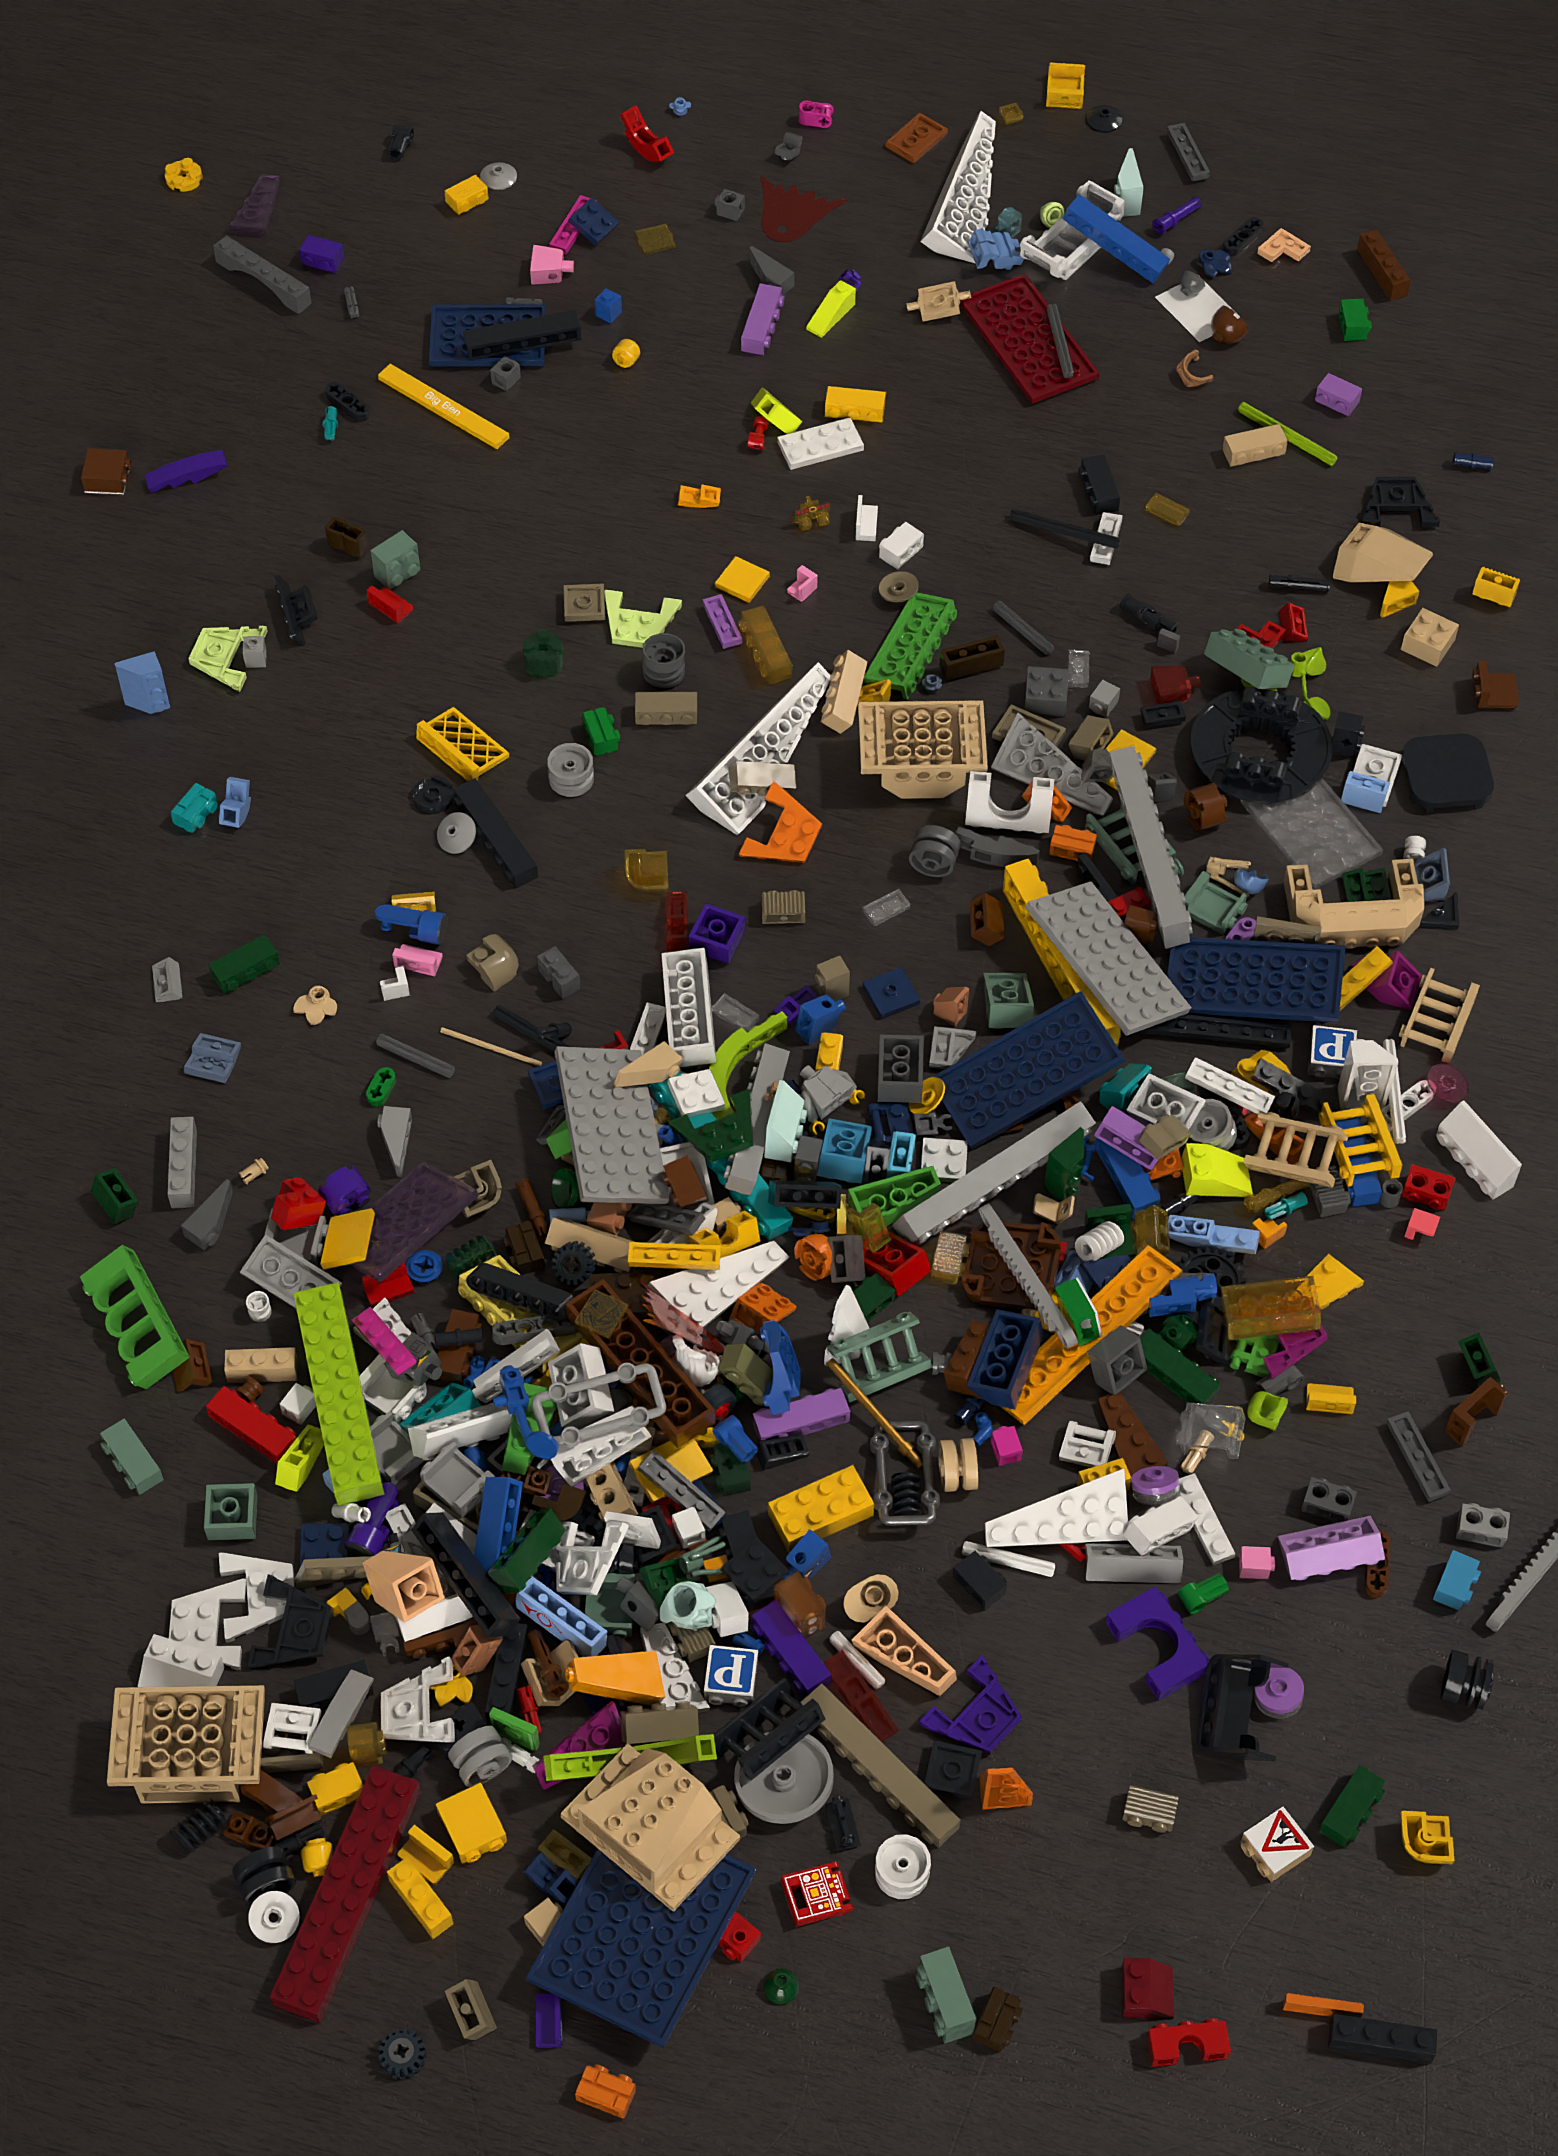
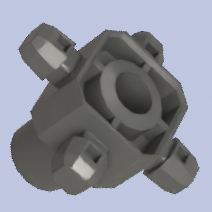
[716,1319,770,1356]

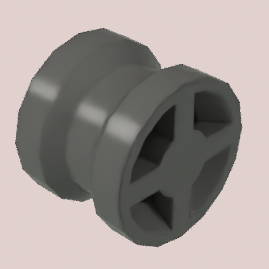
[932,1352,952,1375]

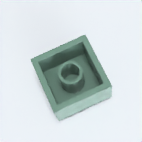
[371,530,420,590]
[204,1483,258,1540]

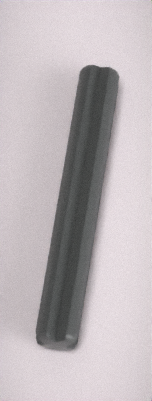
[993,601,1054,655]
[376,1034,455,1078]

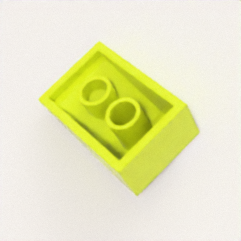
[1181,1143,1253,1197]

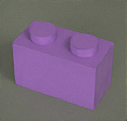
[1315,373,1362,416]

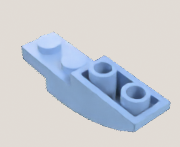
[1165,1215,1260,1256]

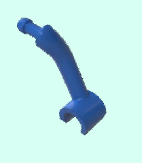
[1081,1136,1096,1181]

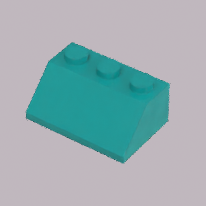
[399,1382,481,1434]

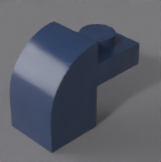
[522,1852,579,1906]

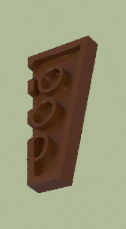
[1098,1392,1168,1486]

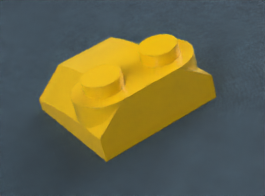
[1231,1050,1291,1095]

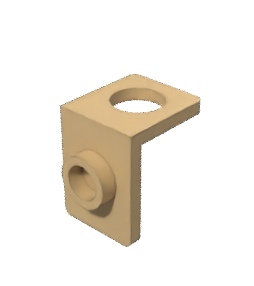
[1033,1193,1075,1224]

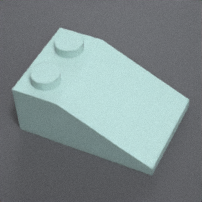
[1112,148,1143,217]

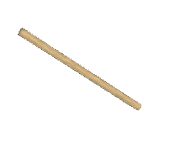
[440,1027,542,1066]

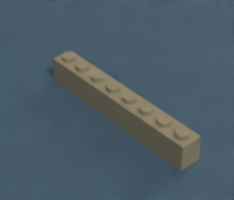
[801,1684,961,1848]

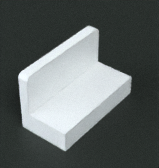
[856,495,878,541]

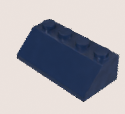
[966,1310,1044,1410]

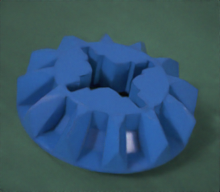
[406,1250,443,1284]

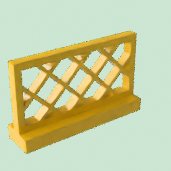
[416,707,509,781]

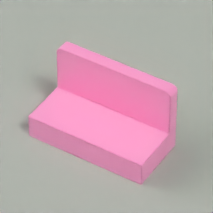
[392,944,443,976]

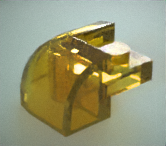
[624,849,668,892]

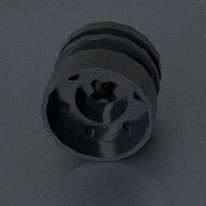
[1440,1650,1494,1710]

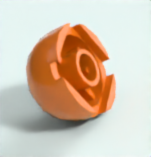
[794,1234,832,1280]

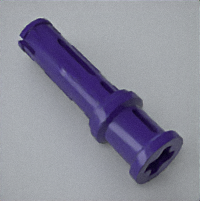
[1152,197,1201,235]

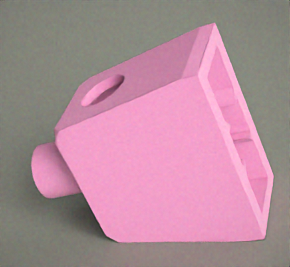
[530,245,574,285]

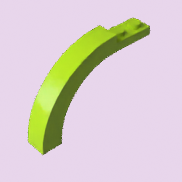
[709,1011,787,1120]
[544,1734,717,1781]

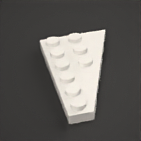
[648,1241,789,1335]

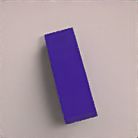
[145,450,228,493]

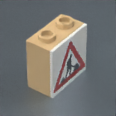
[1241,1807,1314,1882]

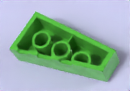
[847,1166,941,1240]
[502,1383,558,1475]

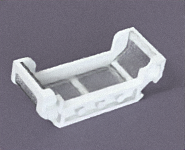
[1020,180,1125,280]

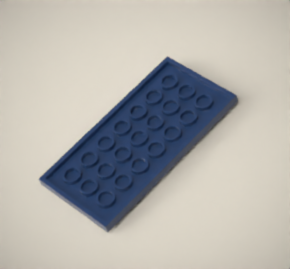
[1167,937,1345,1023]
[933,991,1125,1150]

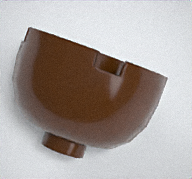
[1211,305,1249,344]

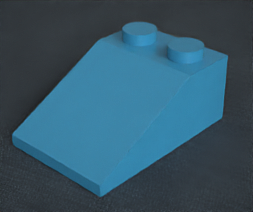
[817,1118,872,1184]

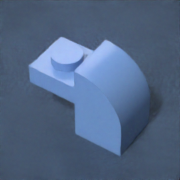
[219,777,251,828]

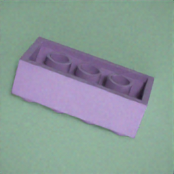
[1278,1516,1385,1580]

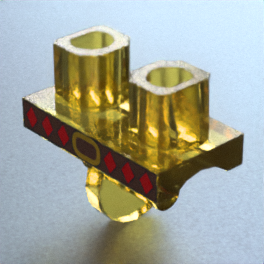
[793,496,831,531]

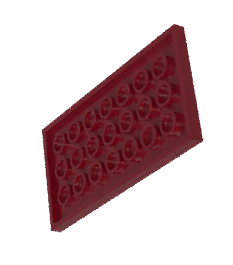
[960,273,1100,404]

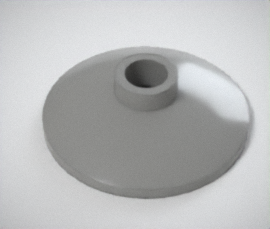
[480,162,517,190]
[437,812,476,854]

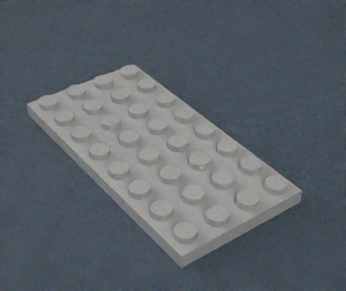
[1025,882,1192,1036]
[554,1047,670,1204]

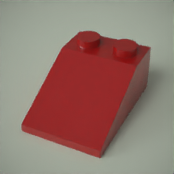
[863,1228,932,1297]

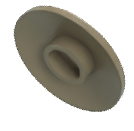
[879,571,919,602]

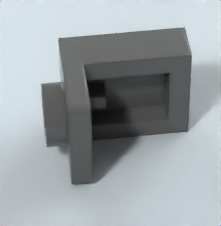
[774,132,803,160]

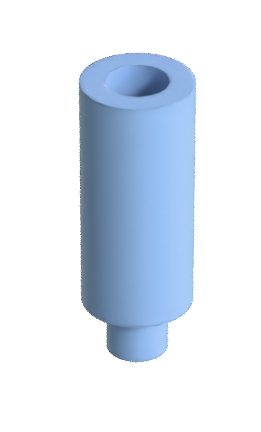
[549,1207,590,1225]

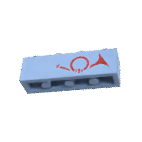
[516,1576,607,1657]

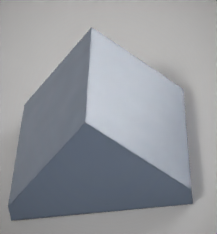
[1414,848,1450,901]

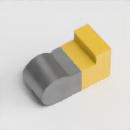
[327,1587,370,1635]

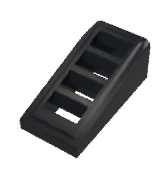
[756,1434,810,1469]

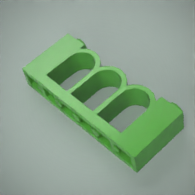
[80,1245,190,1390]

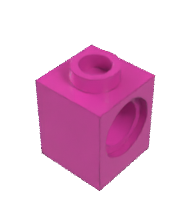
[990,1426,1023,1466]

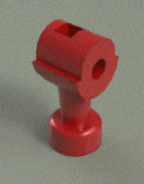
[748,416,769,450]

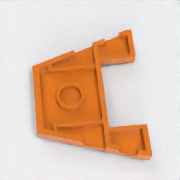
[739,781,822,863]

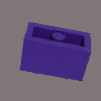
[299,235,345,273]

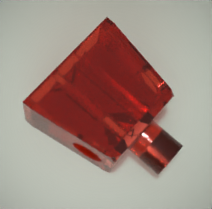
[1150,666,1201,704]

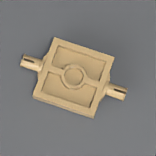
[907,281,971,322]

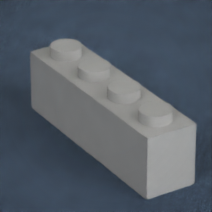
[168,1117,197,1208]

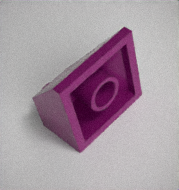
[1367,950,1423,1010]

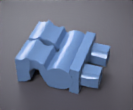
[968,228,1024,270]

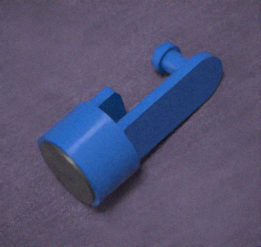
[375,905,448,945]

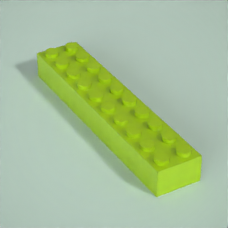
[293,1282,385,1506]

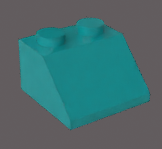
[1099,1064,1152,1113]

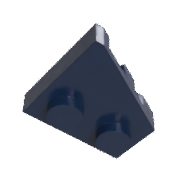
[1080,1255,1132,1292]

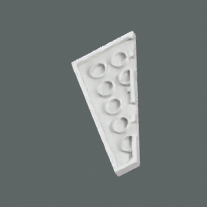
[984,1469,1128,1547]

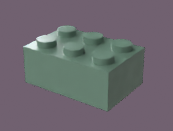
[916,1946,976,2044]

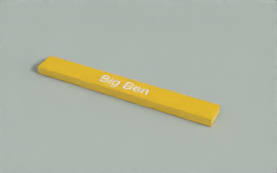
[378,364,509,449]

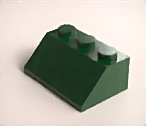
[1044,1127,1084,1202]

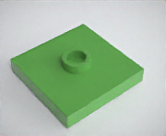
[489,1707,540,1752]

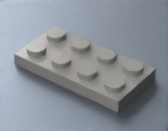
[240,1234,342,1309]

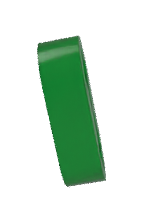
[366,1067,396,1107]

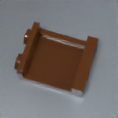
[1445,1377,1507,1446]

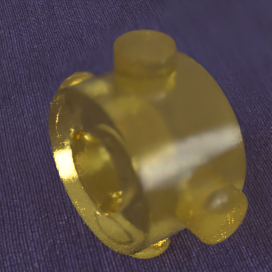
[655,1108,670,1124]

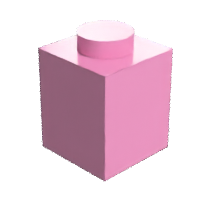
[1239,1546,1275,1579]

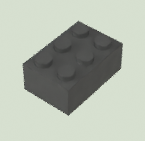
[878,1034,924,1103]

